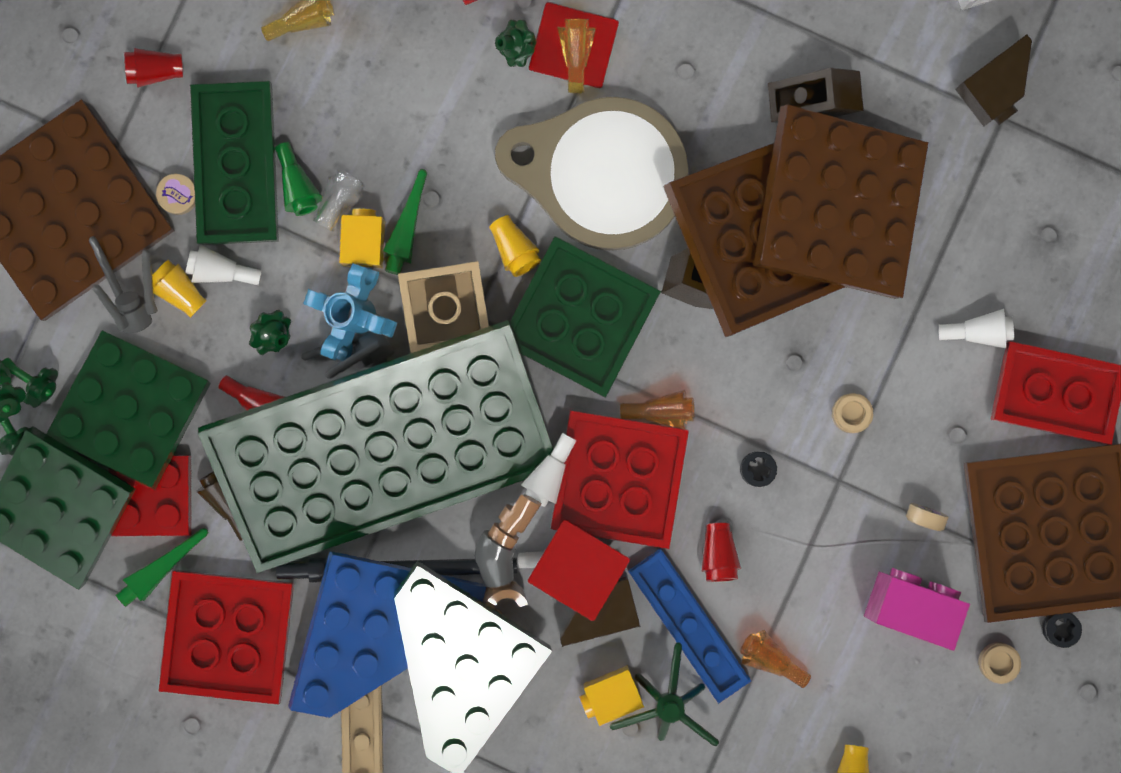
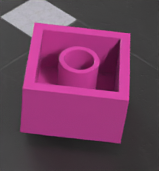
[863,568,970,651]

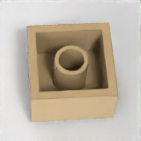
[398,261,489,353]

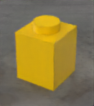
[339,209,386,268]
[579,665,644,726]

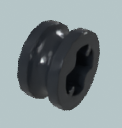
[740,451,777,487]
[1041,613,1082,648]

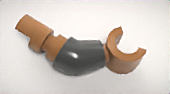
[474,494,542,614]

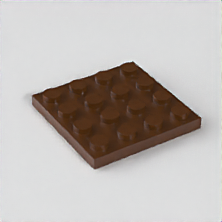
[0,99,175,321]
[753,105,929,299]
[663,143,845,338]
[964,443,1121,623]

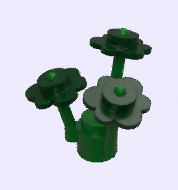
[0,357,58,456]

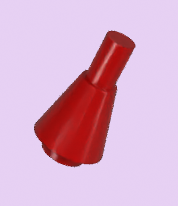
[218,375,285,411]

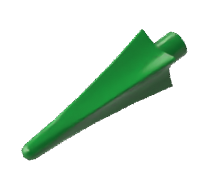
[383,169,427,275]
[116,528,209,607]

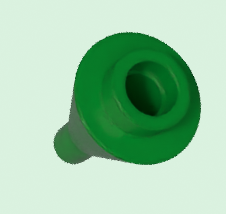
[275,142,323,216]

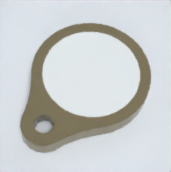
[495,97,688,250]

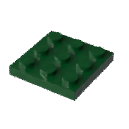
[509,236,661,398]
[46,330,211,490]
[0,426,136,590]

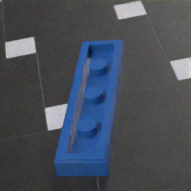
[628,548,751,704]

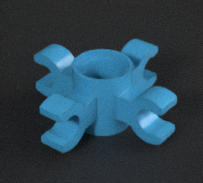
[303,263,398,361]

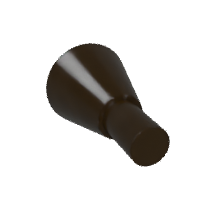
[196,471,243,541]

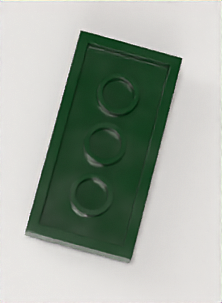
[190,81,279,245]

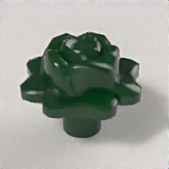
[495,20,537,67]
[249,310,291,355]

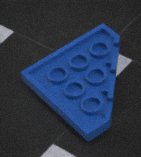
[288,551,486,718]

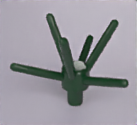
[610,642,719,746]

